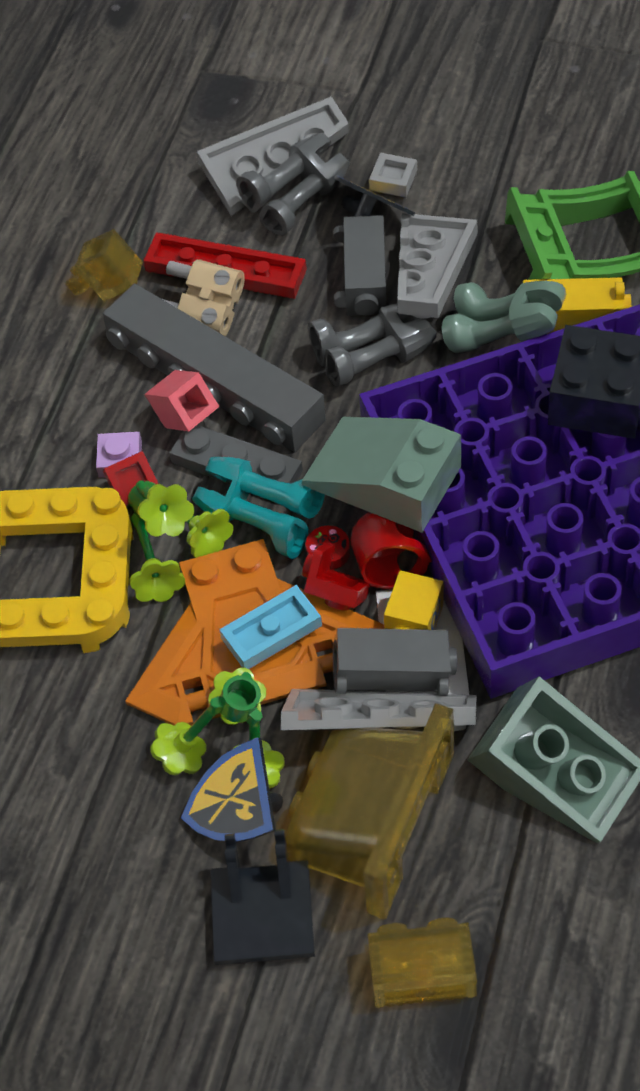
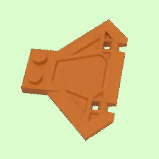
[125,539,384,726]

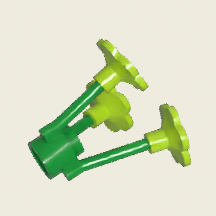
[128,481,233,602]
[150,667,285,788]

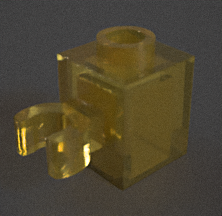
[65,229,143,301]

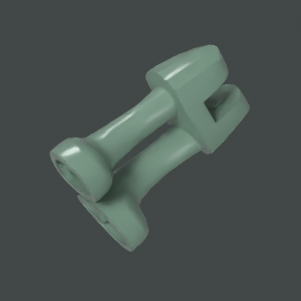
[442,281,566,353]

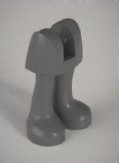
[236,132,351,236]
[308,303,437,387]

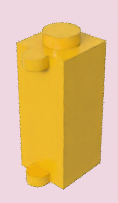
[523,278,632,333]

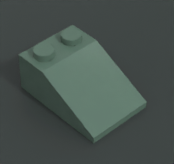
[302,417,461,533]
[467,677,640,843]

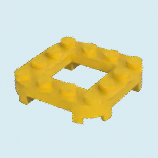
[0,487,134,653]

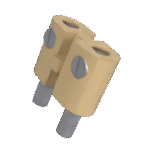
[162,259,245,336]

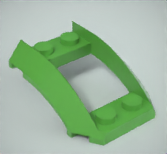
[505,171,640,280]

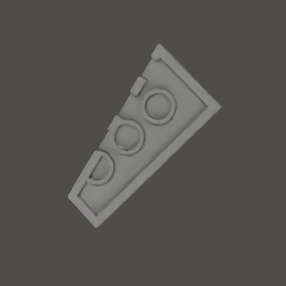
[197,97,349,216]
[397,213,478,318]
[281,689,477,731]

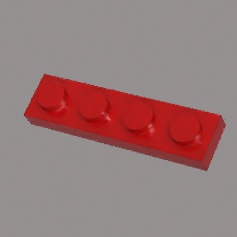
[143,232,307,299]

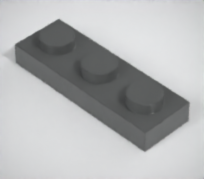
[169,425,303,484]

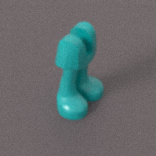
[192,457,325,559]

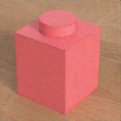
[144,370,220,432]

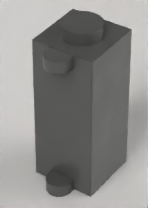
[333,215,387,316]
[332,628,457,696]

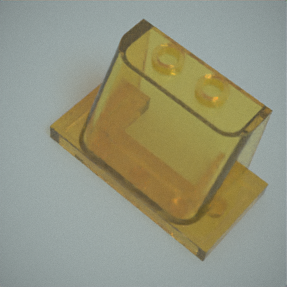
[286,703,454,920]

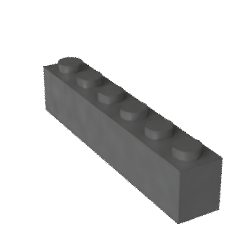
[102,283,326,453]

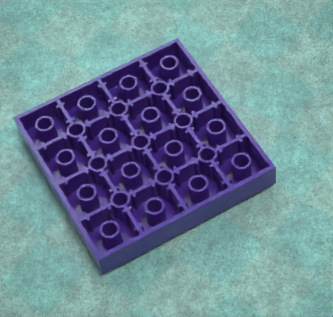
[359,304,640,699]

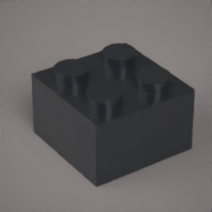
[548,325,640,439]

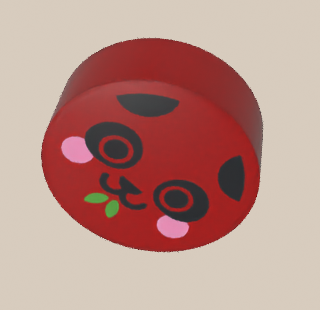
[305,525,350,570]

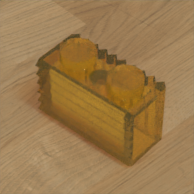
[367,918,477,1008]

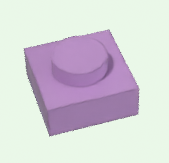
[96,432,142,478]

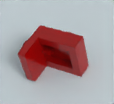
[302,542,370,610]

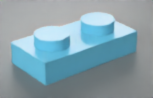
[219,585,322,669]

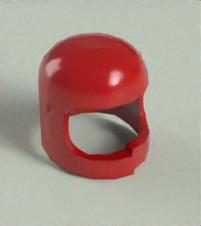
[351,512,432,589]

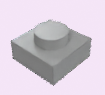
[369,153,417,197]

